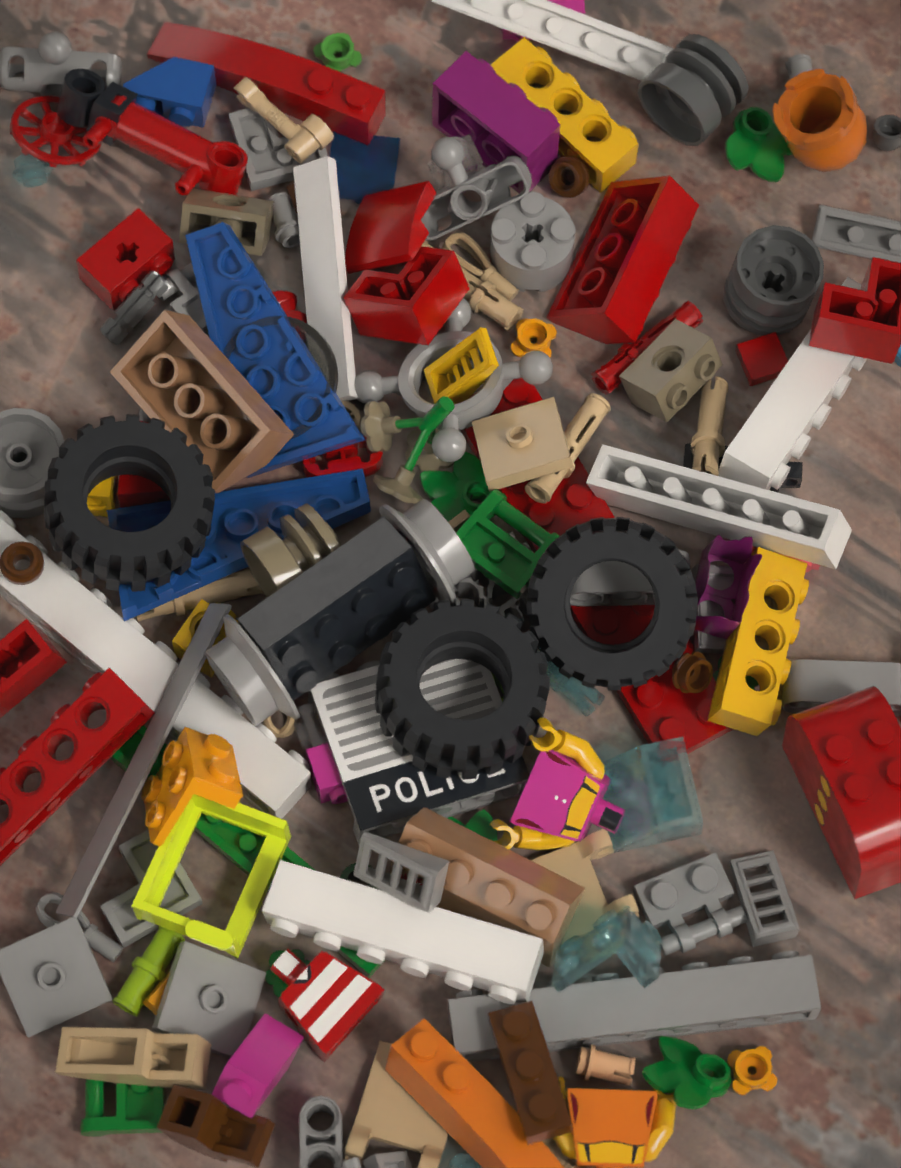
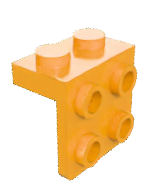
[141,727,243,846]

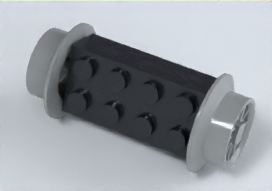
[204,499,475,726]

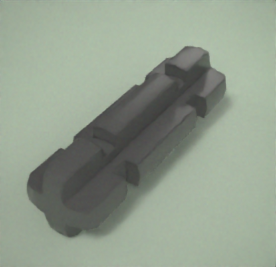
[100,270,170,345]

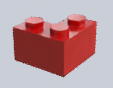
[343,246,470,345]
[809,257,901,364]

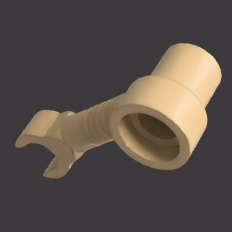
[234,77,334,164]

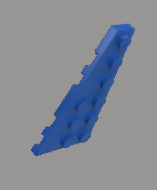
[185,222,365,478]
[107,469,371,621]

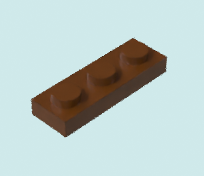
[488,1001,573,1145]

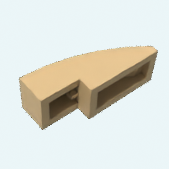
[56,1027,211,1089]

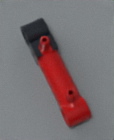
[57,68,248,196]

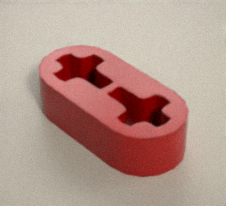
[303,434,383,478]

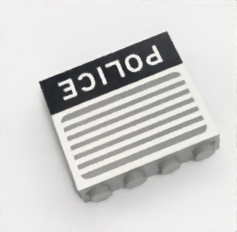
[308,659,530,845]

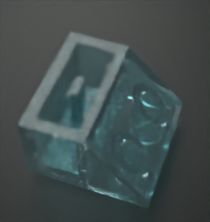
[602,737,704,853]

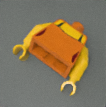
[553,1077,677,1168]

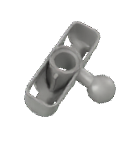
[0,31,122,97]
[421,137,532,240]

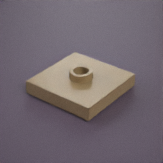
[472,397,573,492]

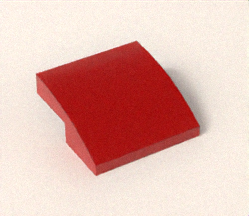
[345,180,437,274]

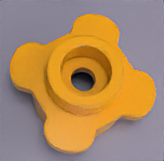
[511,319,557,358]
[727,1046,777,1095]

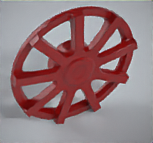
[9,96,102,168]

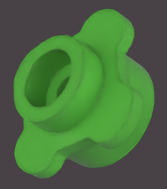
[314,33,362,72]

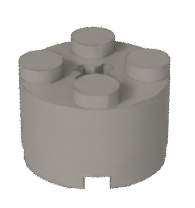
[490,191,575,292]

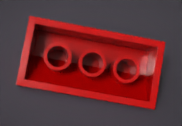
[546,175,699,344]

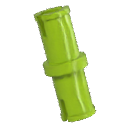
[112,926,186,1017]

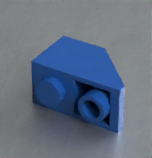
[123,57,216,128]

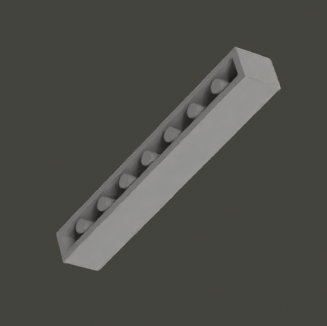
[448,951,821,1062]

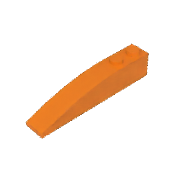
[385,1018,564,1168]

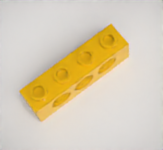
[490,37,639,193]
[707,547,809,736]

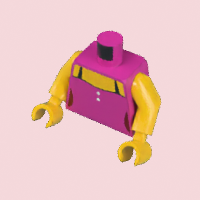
[489,717,626,850]

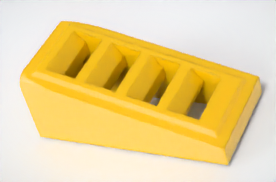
[423,327,499,404]

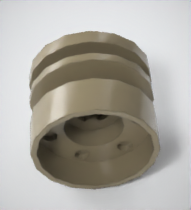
[240,503,342,598]

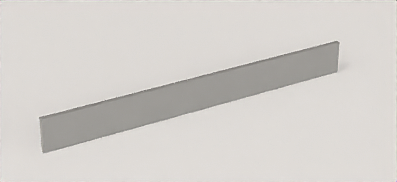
[55,603,232,919]

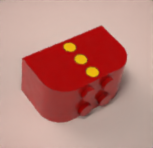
[782,686,901,900]

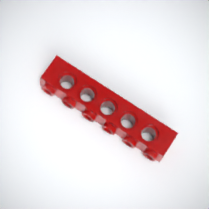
[0,667,155,866]

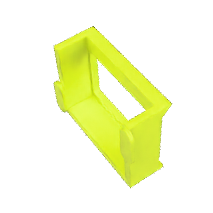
[132,794,291,959]

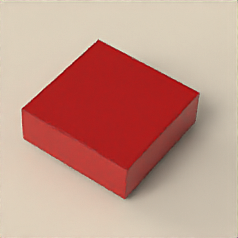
[735,332,788,387]

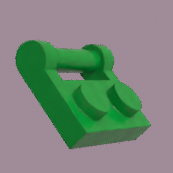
[456,489,560,599]
[80,1079,164,1137]

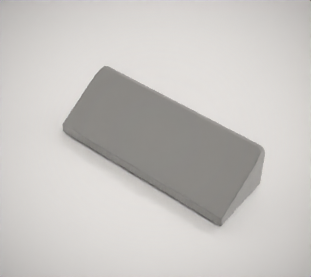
[812,204,901,263]

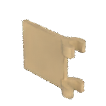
[531,829,640,945]
[344,1041,448,1168]

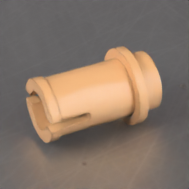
[575,1044,636,1086]

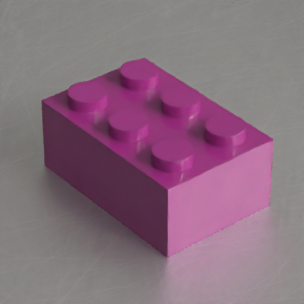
[432,51,560,193]

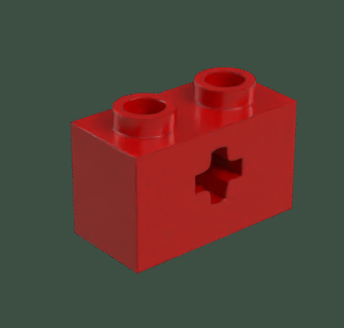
[76,208,175,311]

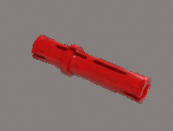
[591,301,703,395]

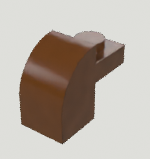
[157,1084,275,1168]

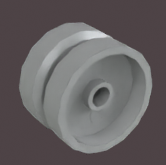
[0,408,64,519]

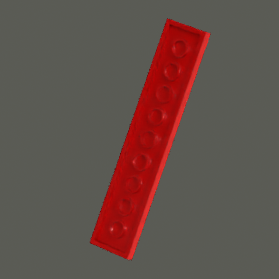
[455,378,734,767]

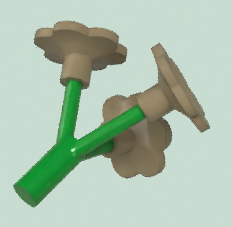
[360,396,455,504]

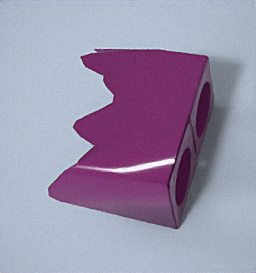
[694,535,762,639]

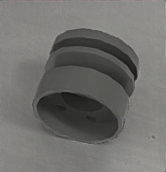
[637,34,749,146]
[724,225,824,336]

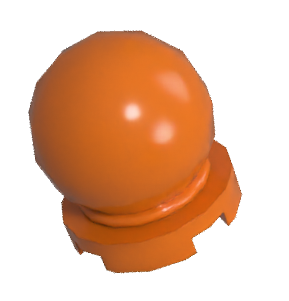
[773,69,867,172]

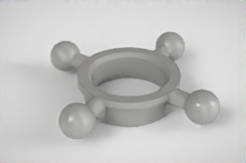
[354,298,553,462]

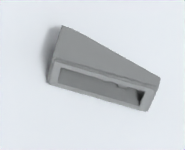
[353,832,449,913]
[729,850,800,947]

